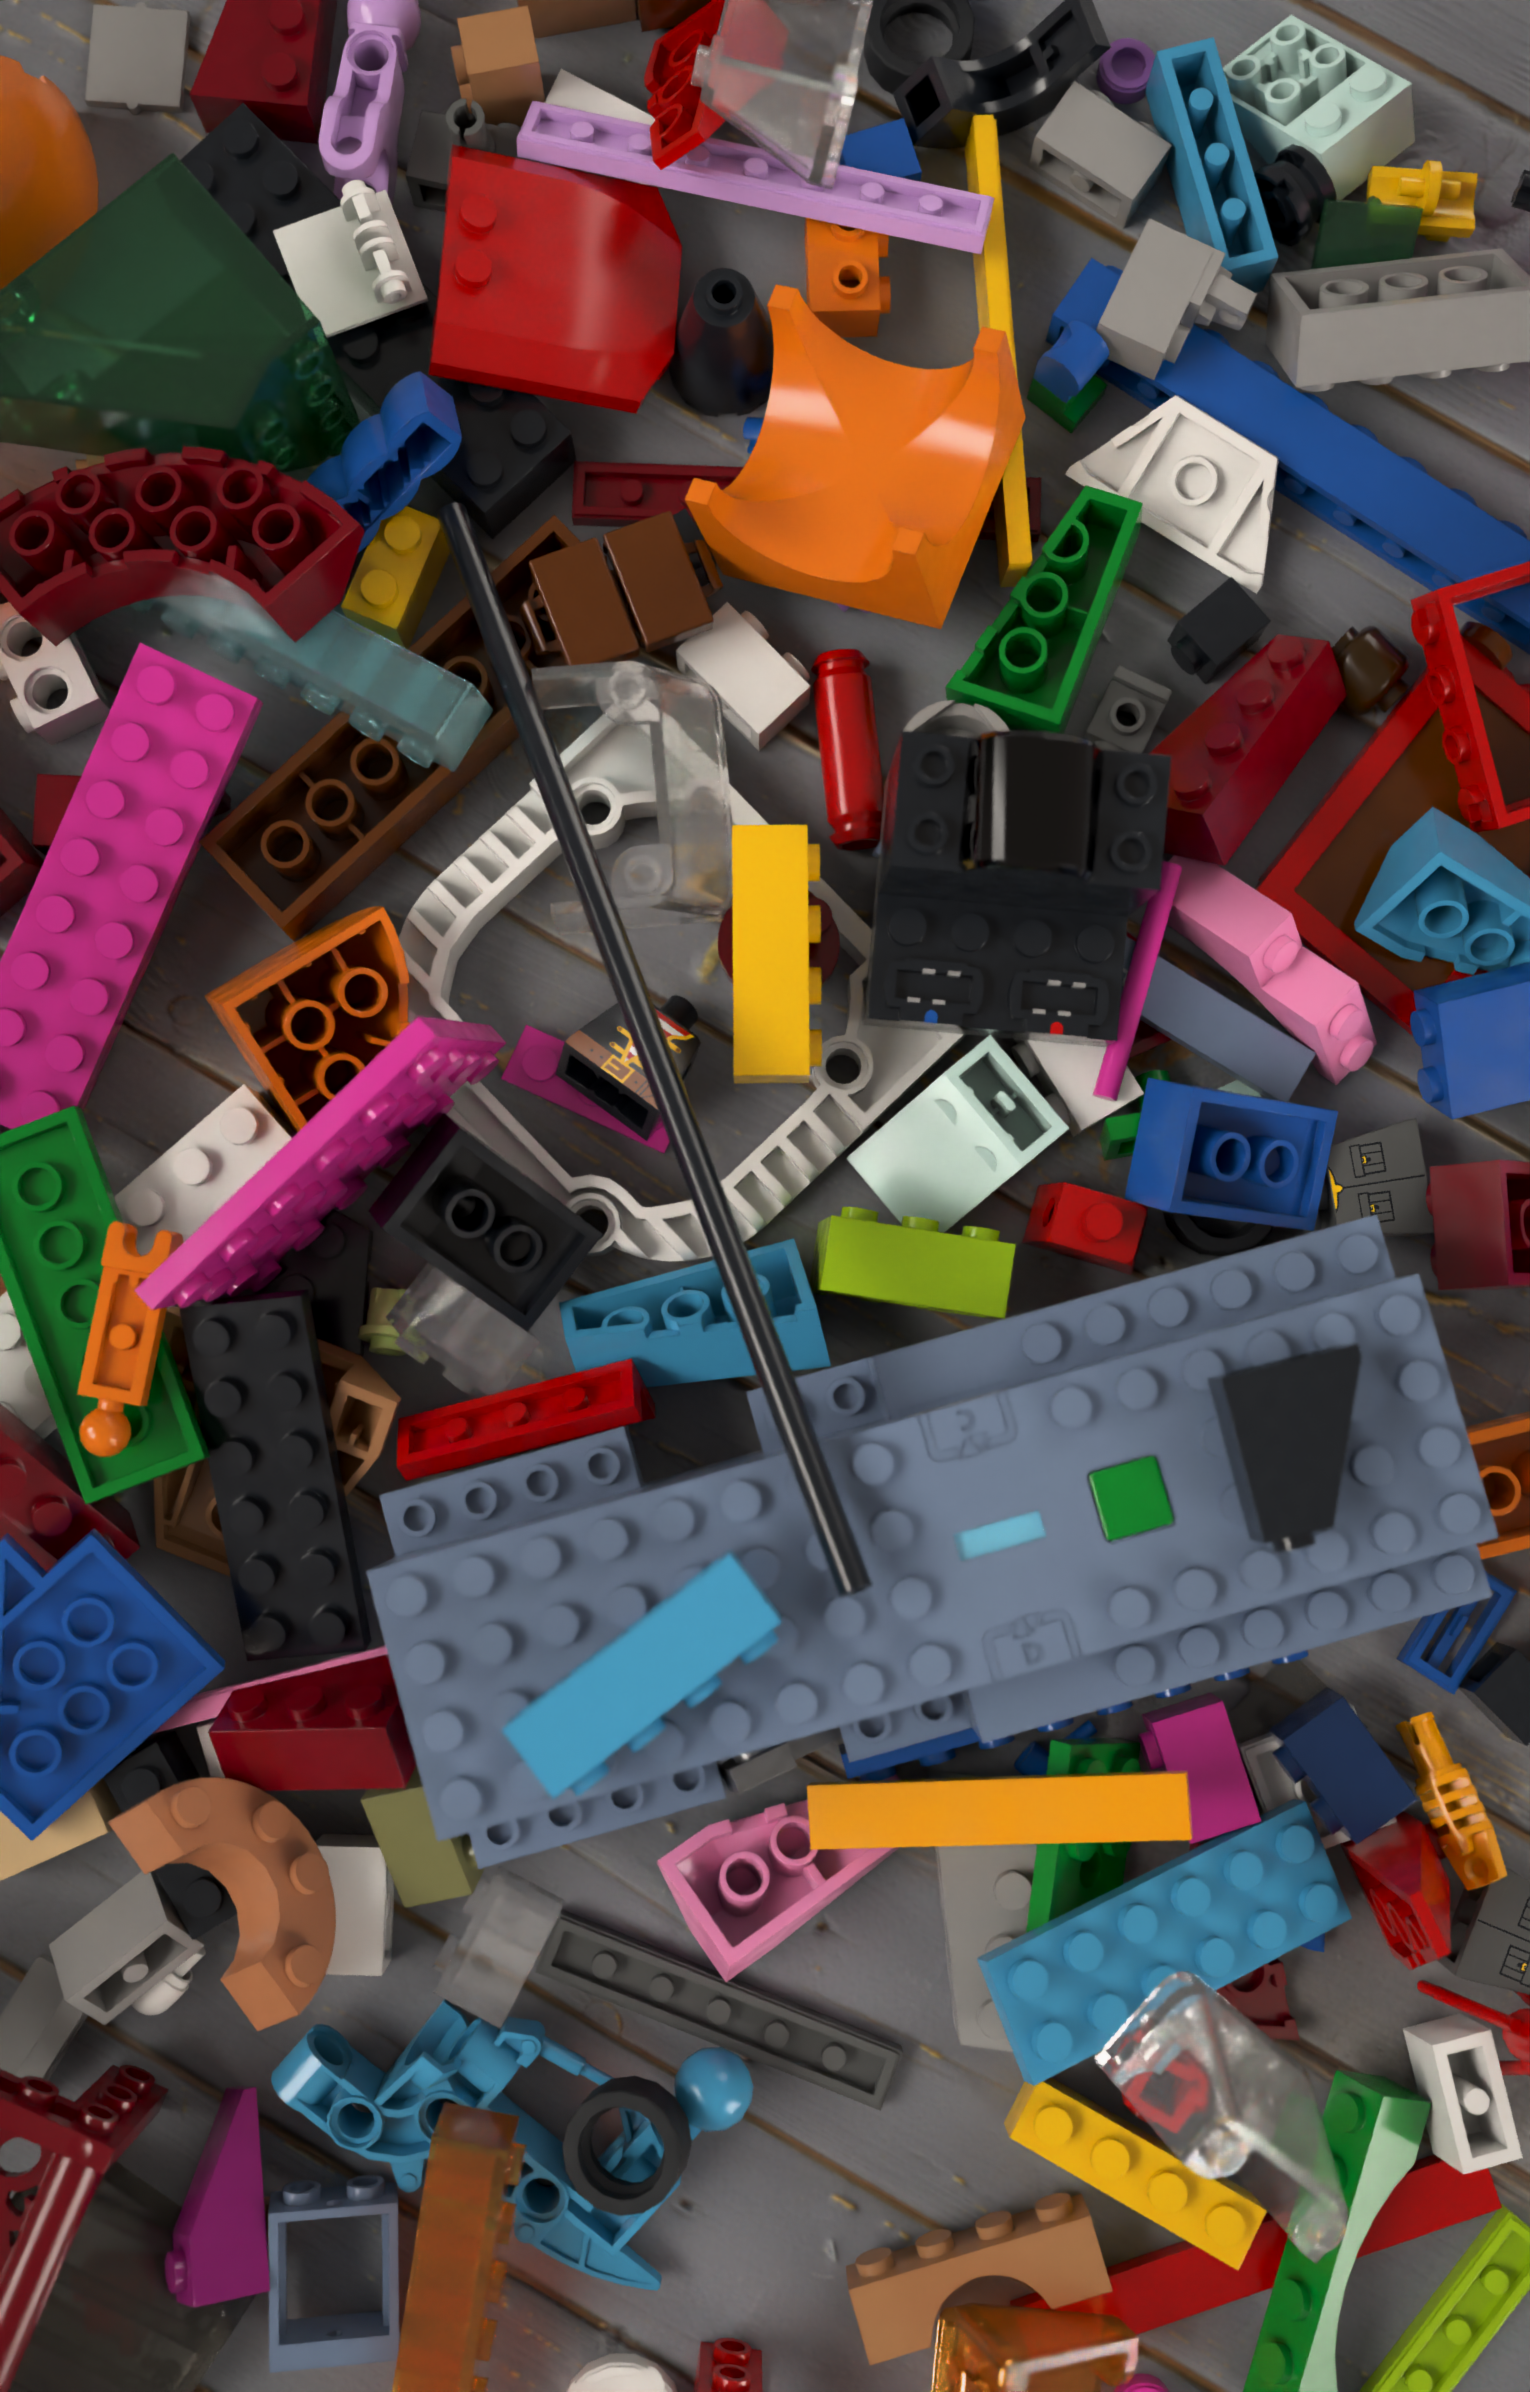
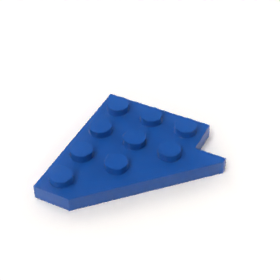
[0,1528,226,1841]

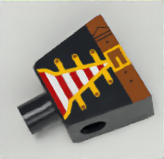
[556,995,701,1141]

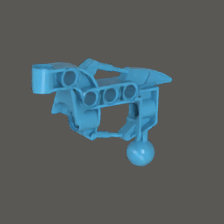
[271,1999,754,2291]

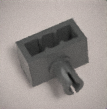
[405,99,541,212]

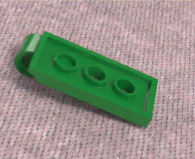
[1026,1738,1141,1933]

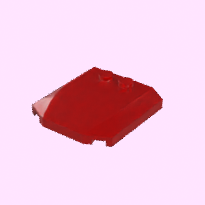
[428,144,682,414]

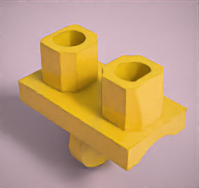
[1365,160,1478,242]

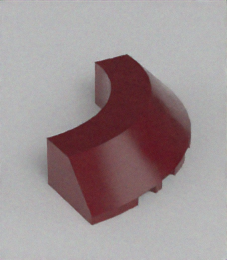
[0,446,365,646]

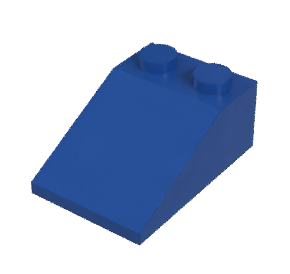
[1124,1078,1338,1231]

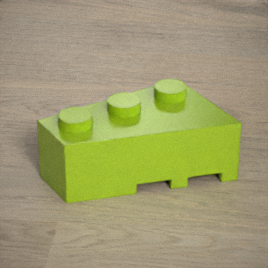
[809,1207,1016,1319]

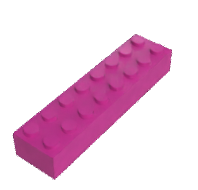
[0,643,264,1129]

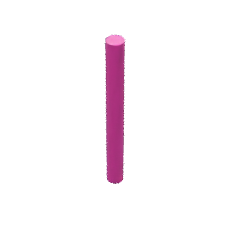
[1093,861,1182,1102]

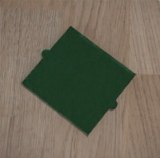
[1311,196,1423,269]

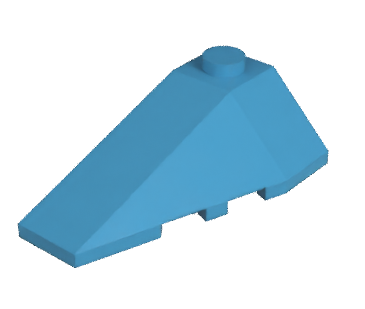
[1354,807,1530,975]

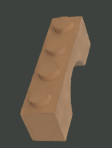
[846,2193,1113,2366]

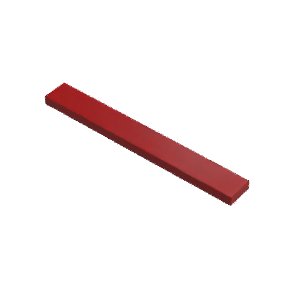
[1010,2154,1502,2371]

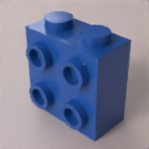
[1410,962,1530,1120]

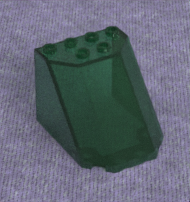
[0,152,361,473]

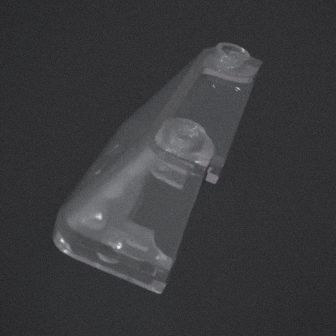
[691,0,873,190]
[1094,1971,1348,2264]

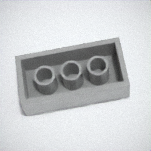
[1266,248,1530,392]

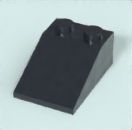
[368,1113,603,1332]

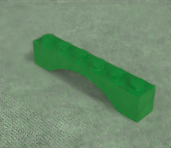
[1243,2070,1432,2392]

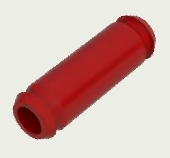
[811,649,884,851]

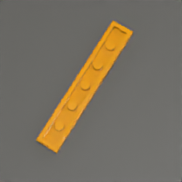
[807,1770,1193,1850]

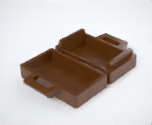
[519,511,723,679]

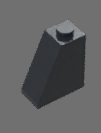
[1207,1344,1361,1552]

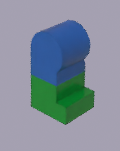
[1027,320,1109,434]

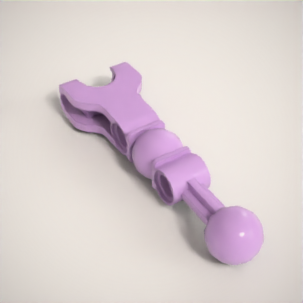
[318,0,421,204]

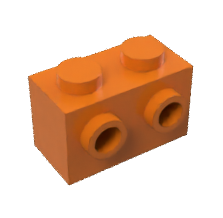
[804,218,891,338]

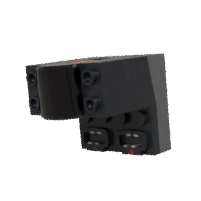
[863,730,1172,1047]

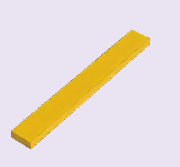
[965,115,1032,587]

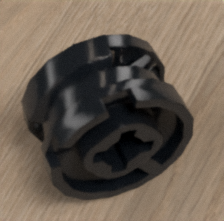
[1254,144,1337,246]

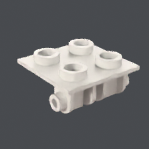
[273,180,428,342]

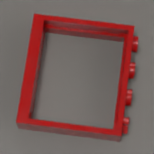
[1410,561,1530,833]

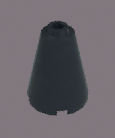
[668,268,774,417]

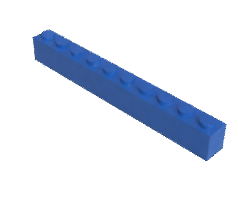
[1045,258,1530,655]

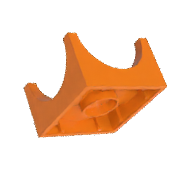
[685,284,1026,629]

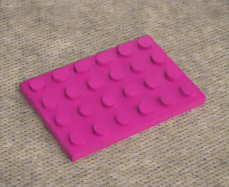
[134,1016,506,1310]

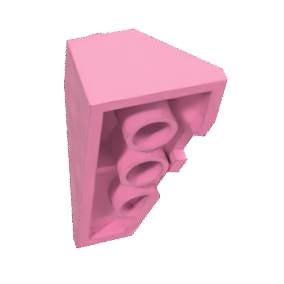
[657,1774,900,1982]

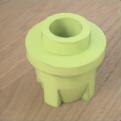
[358,1287,420,1356]

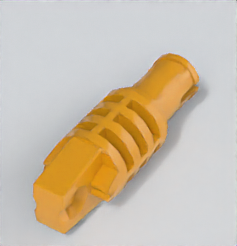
[1395,1712,1507,1890]

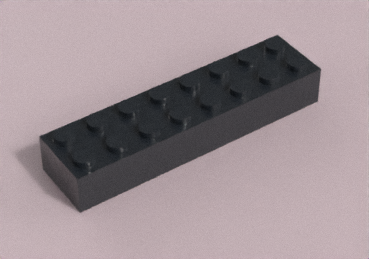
[157,103,576,539]

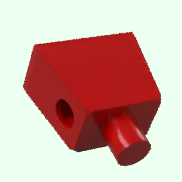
[1022,1182,1149,1275]

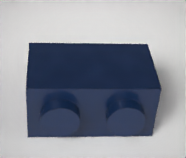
[1269,1687,1418,1844]

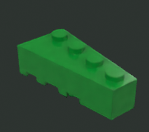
[945,485,1143,747]

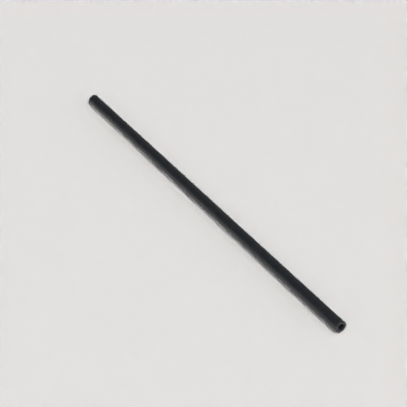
[437,503,873,1598]

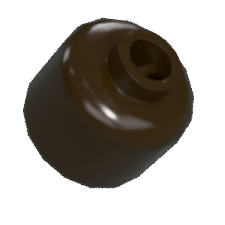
[1332,626,1410,716]

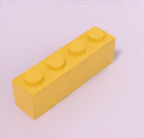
[732,825,822,1083]
[1004,2077,1267,2270]

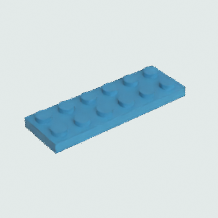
[977,1799,1352,2086]

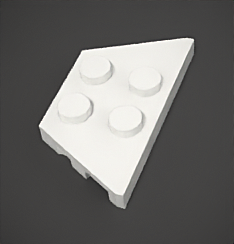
[1065,395,1279,594]

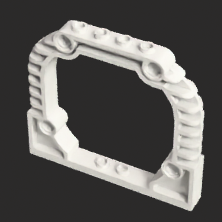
[399,686,966,1262]

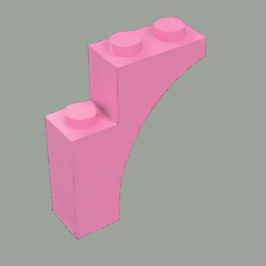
[1167,855,1377,1086]

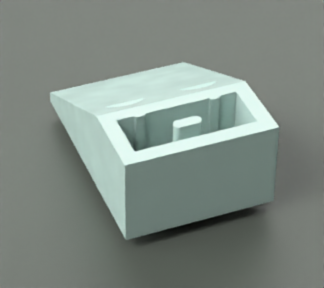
[1223,15,1415,203]
[846,1035,1069,1233]

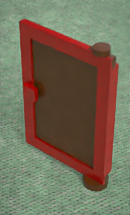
[1254,622,1530,1036]

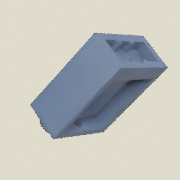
[268,2175,400,2373]

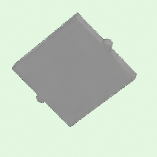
[85,2,191,115]

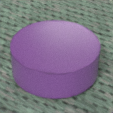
[1096,38,1155,104]

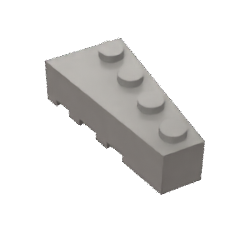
[925,1769,1037,2052]

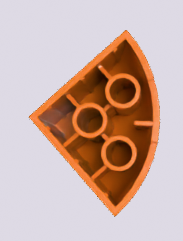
[204,906,410,1134]

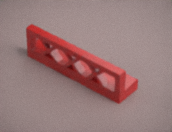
[397,1358,656,1481]

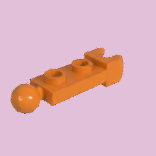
[77,1221,184,1457]

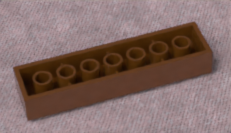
[199,515,636,942]

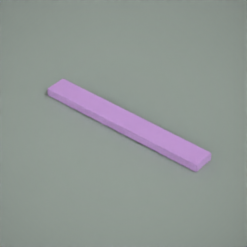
[517,101,994,254]

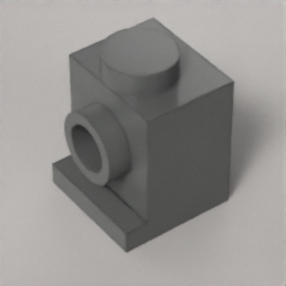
[1080,665,1173,757]

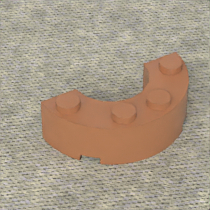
[108,1777,336,2031]

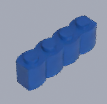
[307,371,462,554]

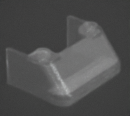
[532,661,733,935]

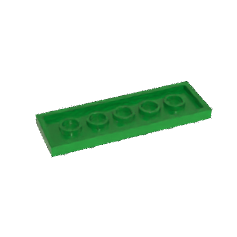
[0,1106,211,1505]

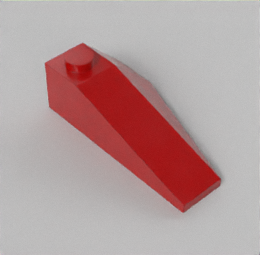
[644,0,785,170]
[1340,1811,1451,1970]

